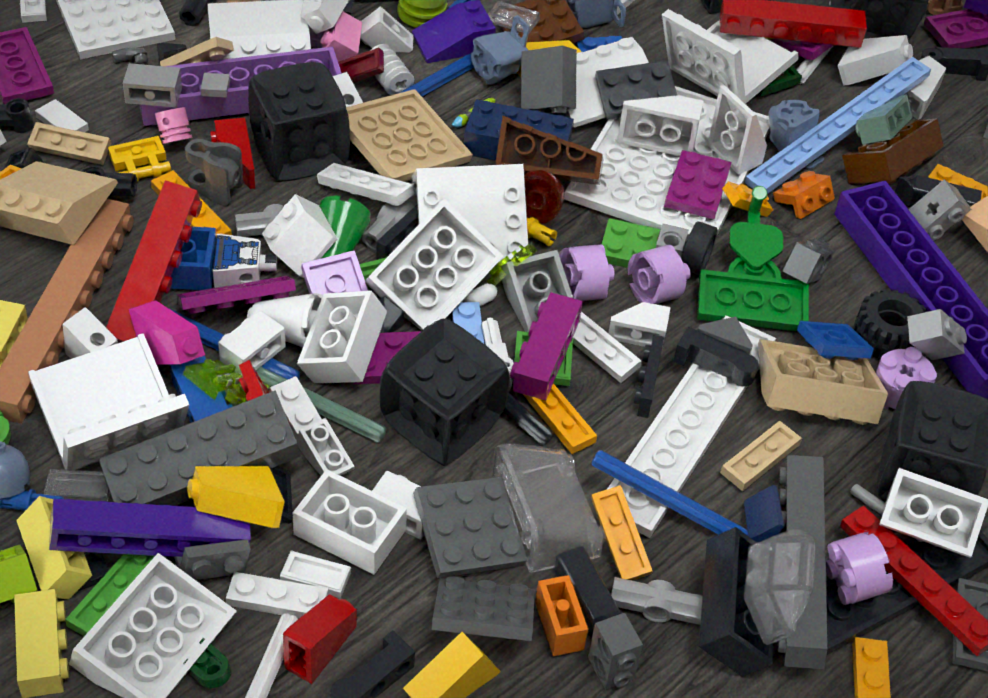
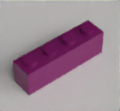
[510,292,583,401]

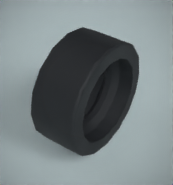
[681,221,718,275]

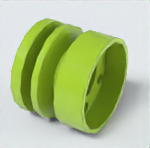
[397,0,448,27]

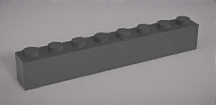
[778,455,827,669]

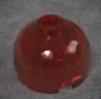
[524,170,565,224]

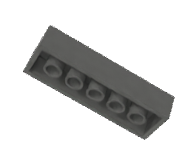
[99,390,301,506]

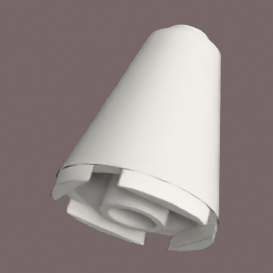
[247,293,323,347]

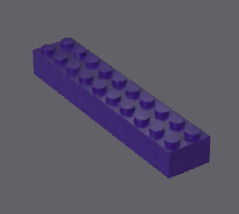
[834,181,988,398]

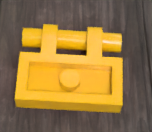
[108,136,171,182]

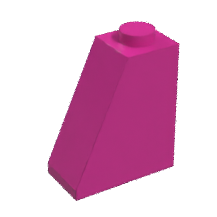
[129,301,205,365]

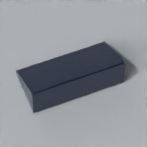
[744,485,784,547]

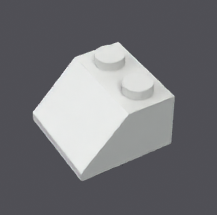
[262,194,338,278]

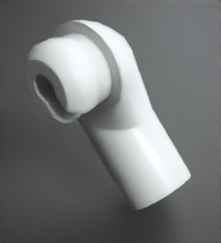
[462,283,497,306]

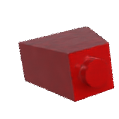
[283,594,357,684]

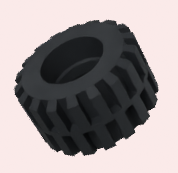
[853,289,926,360]

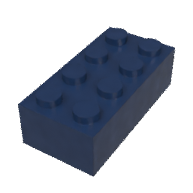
[464,99,574,161]

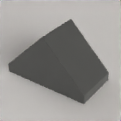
[697,316,753,354]

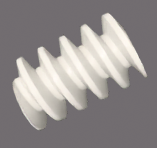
[371,44,414,95]

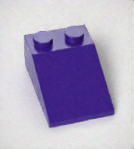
[412,0,496,63]

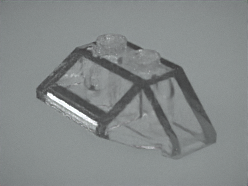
[744,528,816,645]

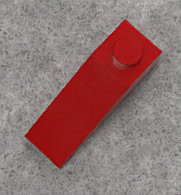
[210,118,255,189]

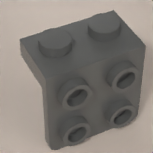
[174,540,251,580]

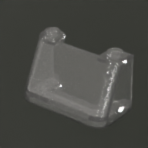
[492,443,606,573]

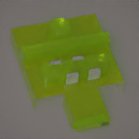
[487,244,538,286]
[183,359,247,406]

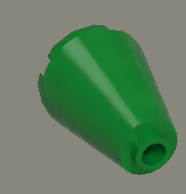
[319,196,371,259]

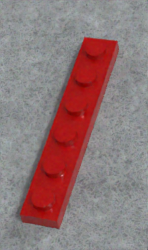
[840,505,988,657]

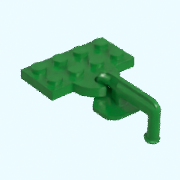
[697,186,809,331]

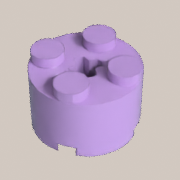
[559,244,614,301]
[628,245,690,304]
[876,347,937,410]
[826,532,893,605]

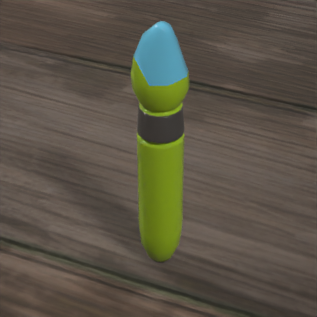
[452,98,496,128]

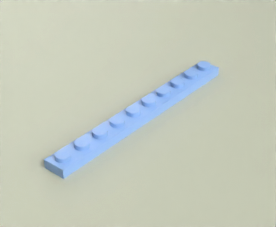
[745,57,931,193]

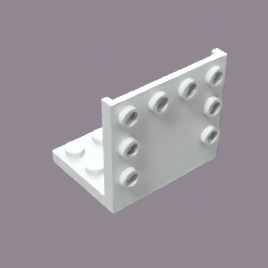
[662,9,798,104]
[410,164,529,262]
[28,333,189,473]

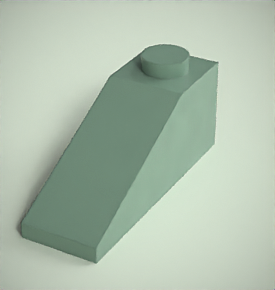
[856,94,912,144]

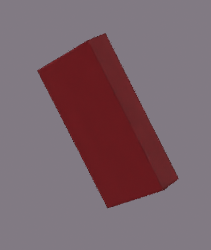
[338,47,384,83]

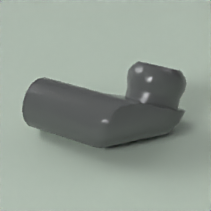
[112,48,148,65]

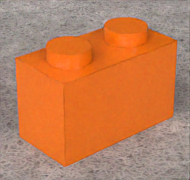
[535,575,588,656]

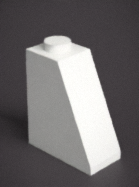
[301,0,349,34]
[838,35,913,86]
[904,56,946,120]

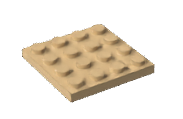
[346,89,473,182]

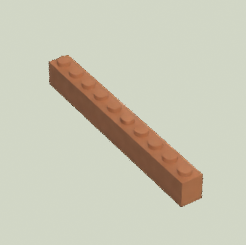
[0,199,134,424]

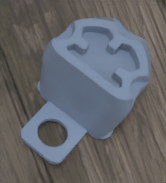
[566,0,626,29]
[471,15,530,85]
[768,100,824,169]

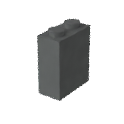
[521,45,577,115]

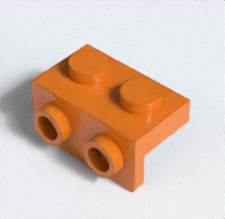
[773,171,834,219]

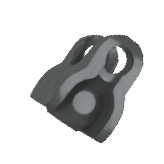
[185,139,243,206]

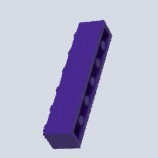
[49,499,251,557]

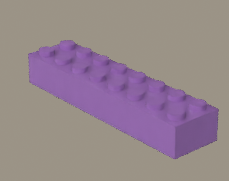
[139,47,342,126]

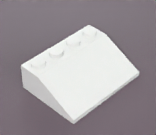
[208,0,311,61]
[565,37,649,127]
[365,199,504,330]
[69,553,236,698]

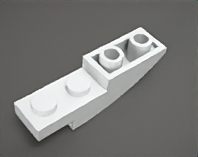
[269,376,355,476]

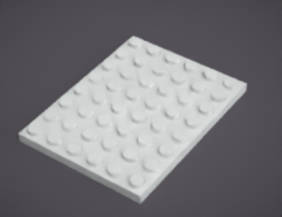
[564,86,770,242]

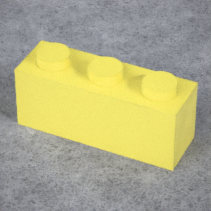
[16,496,92,600]
[14,589,69,698]

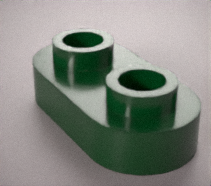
[183,638,232,688]

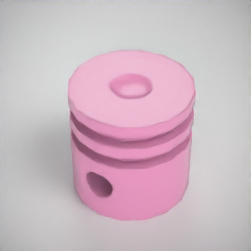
[155,107,193,144]

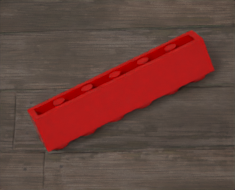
[720,0,867,47]
[106,180,202,343]

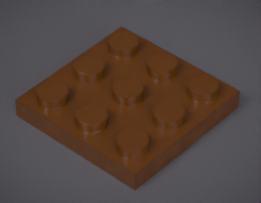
[494,0,585,43]

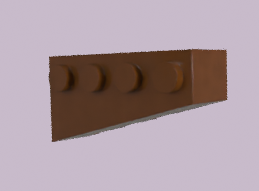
[495,116,604,185]
[842,118,944,184]

